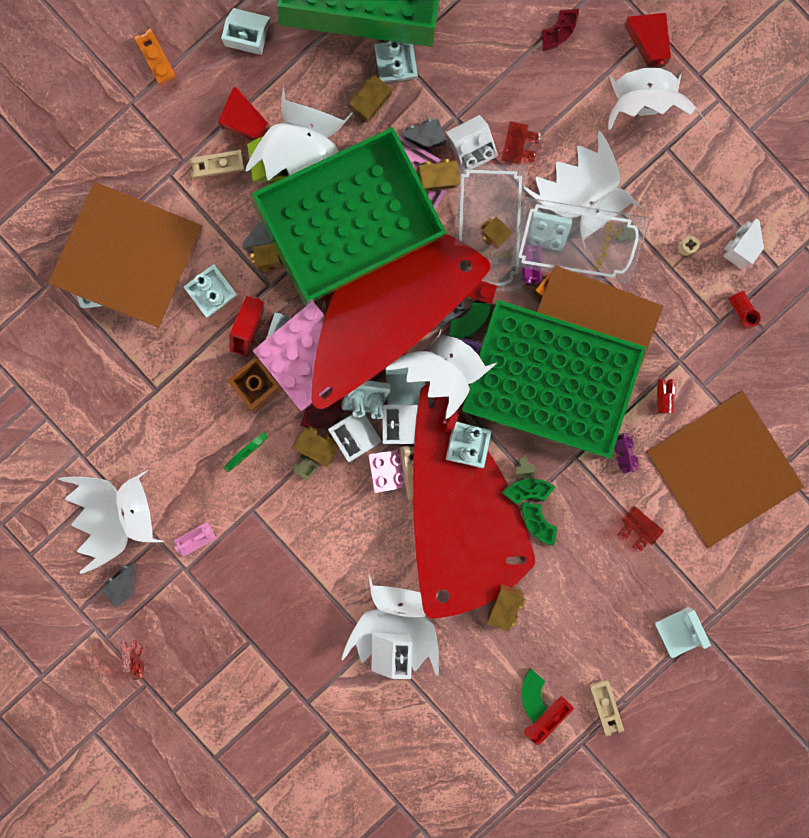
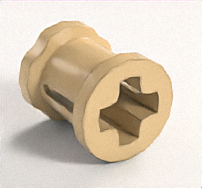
[678,236,700,256]

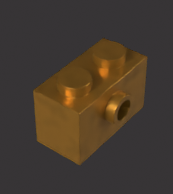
[350,74,392,123]
[415,159,461,192]
[480,216,513,249]
[250,244,283,273]
[292,426,338,467]
[487,584,525,632]

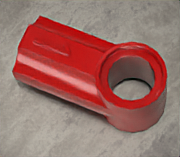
[728,290,761,329]

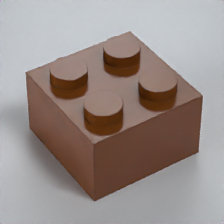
[227,356,283,411]

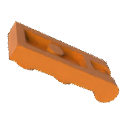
[134,28,177,85]

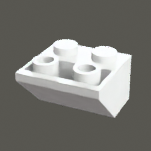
[446,115,498,173]
[723,219,764,269]
[382,405,418,444]
[328,412,382,462]
[371,633,412,679]

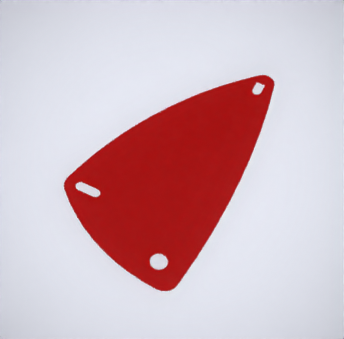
[311,234,491,409]
[413,384,535,619]

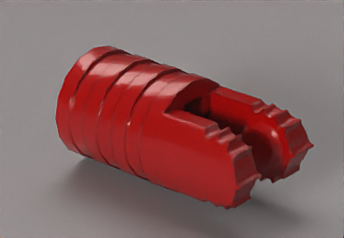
[657,378,675,414]

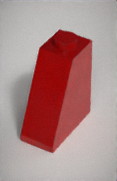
[624,13,671,68]
[218,86,270,141]
[229,296,264,358]

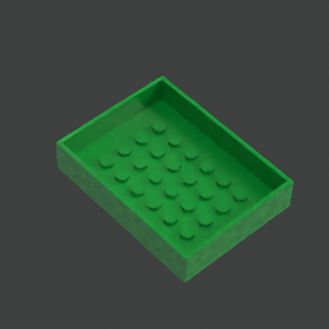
[277,0,440,47]
[250,127,447,306]
[461,300,646,459]

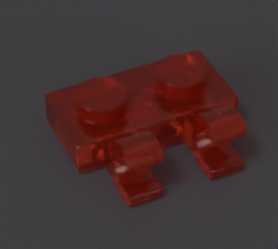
[502,121,540,164]
[617,506,664,552]
[121,639,144,680]

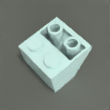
[221,8,271,55]

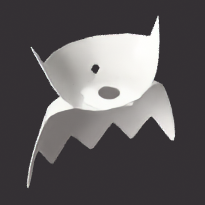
[608,68,709,130]
[245,87,353,181]
[523,131,642,251]
[386,329,496,419]
[58,470,165,574]
[342,575,439,676]

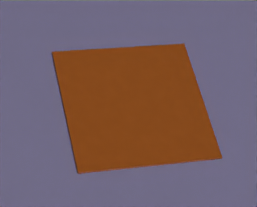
[48,181,203,328]
[537,265,663,373]
[647,390,804,548]

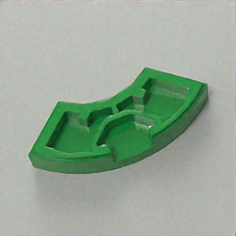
[450,303,491,339]
[223,432,268,472]
[502,478,555,505]
[522,502,557,546]
[521,668,547,723]

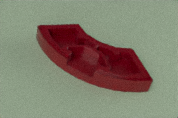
[541,9,579,51]
[300,399,346,428]

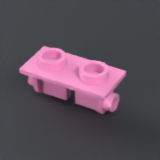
[174,522,217,557]

